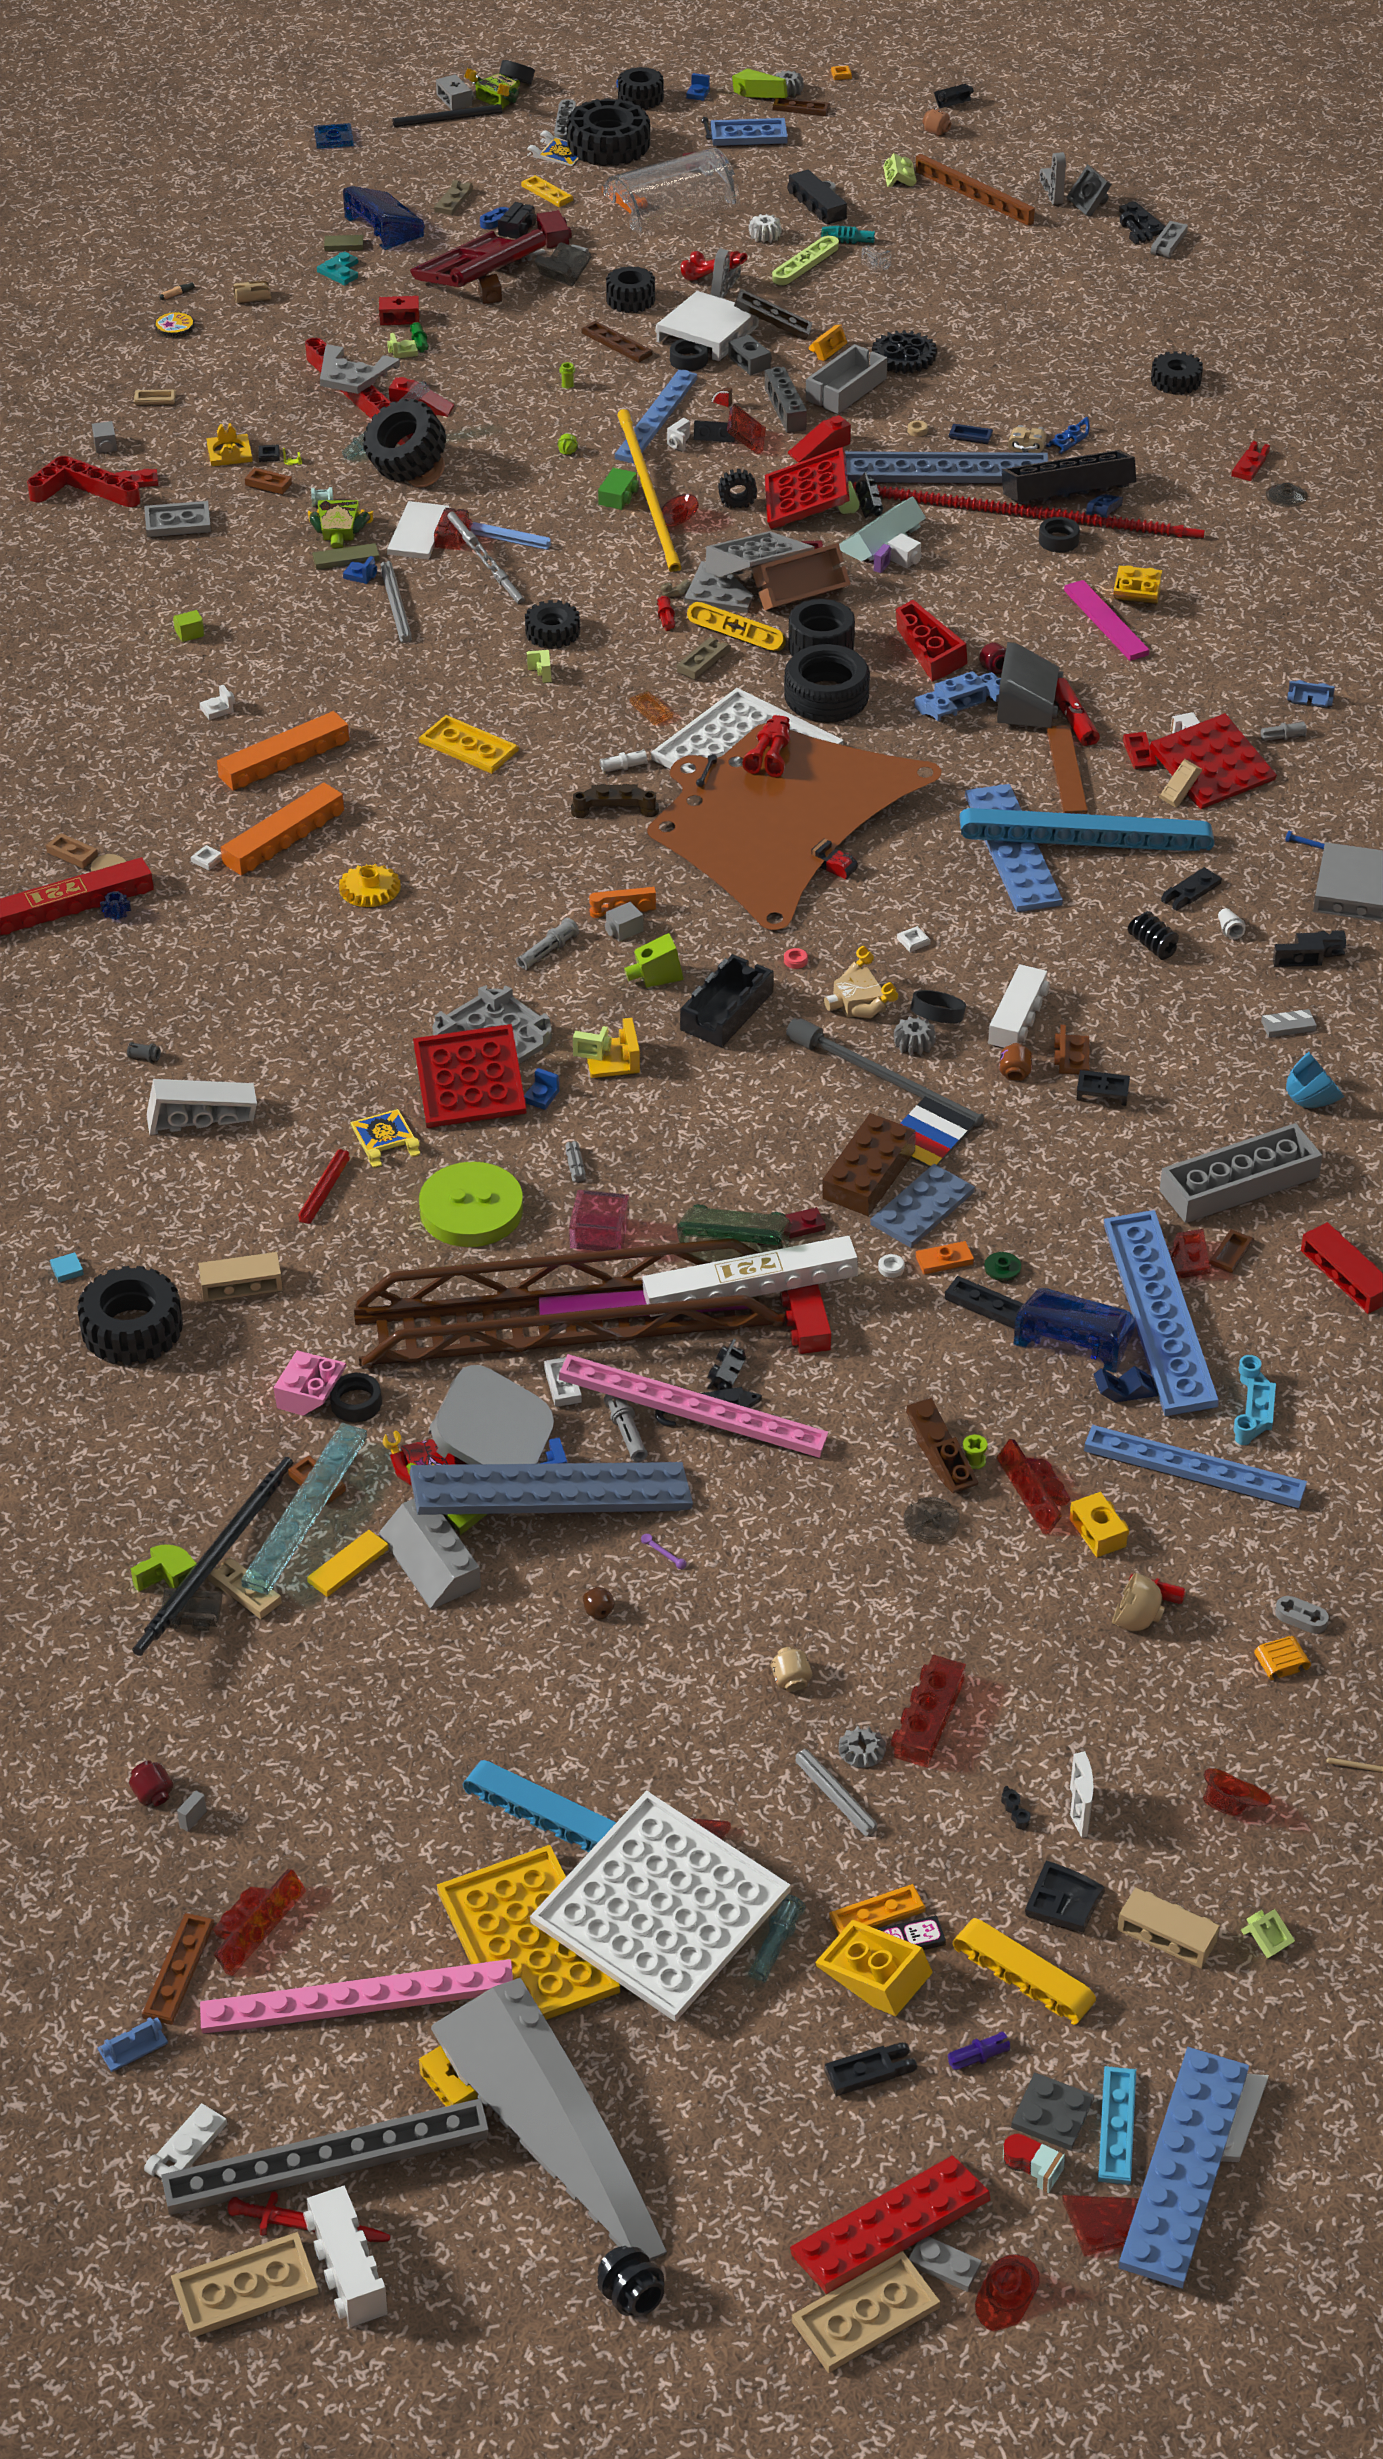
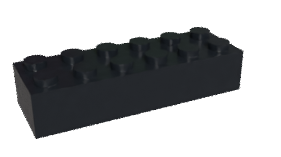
[1001,450,1136,504]

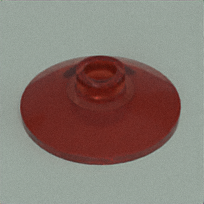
[661,494,699,526]

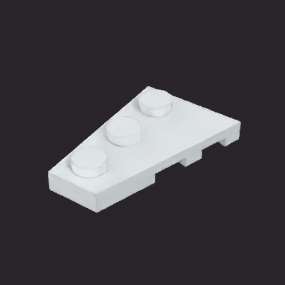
[1221,2074,1269,2162]

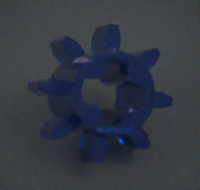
[100,891,131,920]

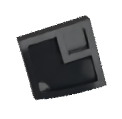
[1025,1861,1105,1933]

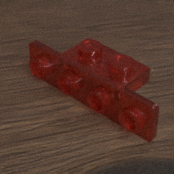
[997,1439,1071,1534]
[213,1869,306,1976]

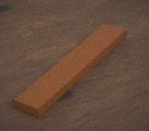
[1047,725,1088,814]

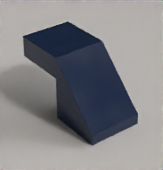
[1093,1366,1158,1403]

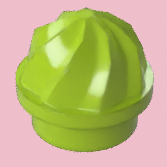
[557,433,578,455]

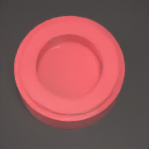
[784,948,808,969]

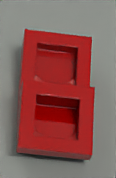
[1122,732,1157,769]

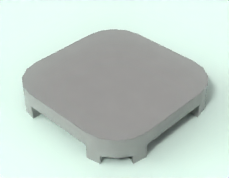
[432,985,552,1064]
[428,1365,554,1465]

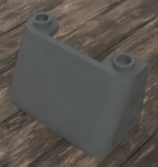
[997,642,1064,728]

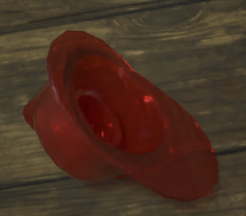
[1203,1768,1272,1816]
[975,2254,1040,2332]

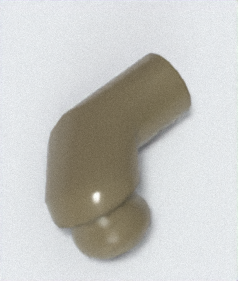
[661,579,691,598]

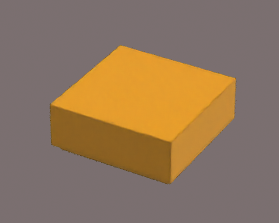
[831,66,852,80]

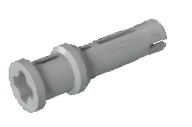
[516,918,579,970]
[604,1394,648,1462]

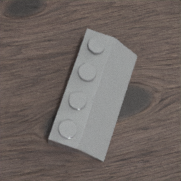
[379,1499,481,1610]

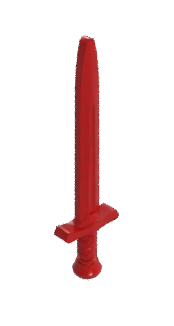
[227,2192,391,2242]

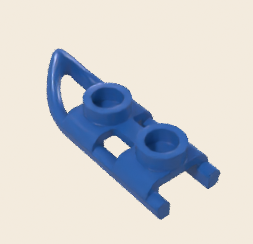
[1046,417,1090,454]

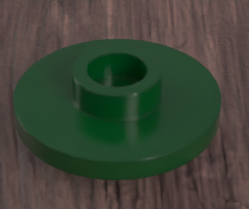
[984,1252,1021,1281]

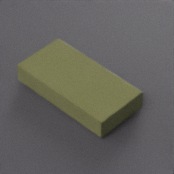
[324,235,364,251]

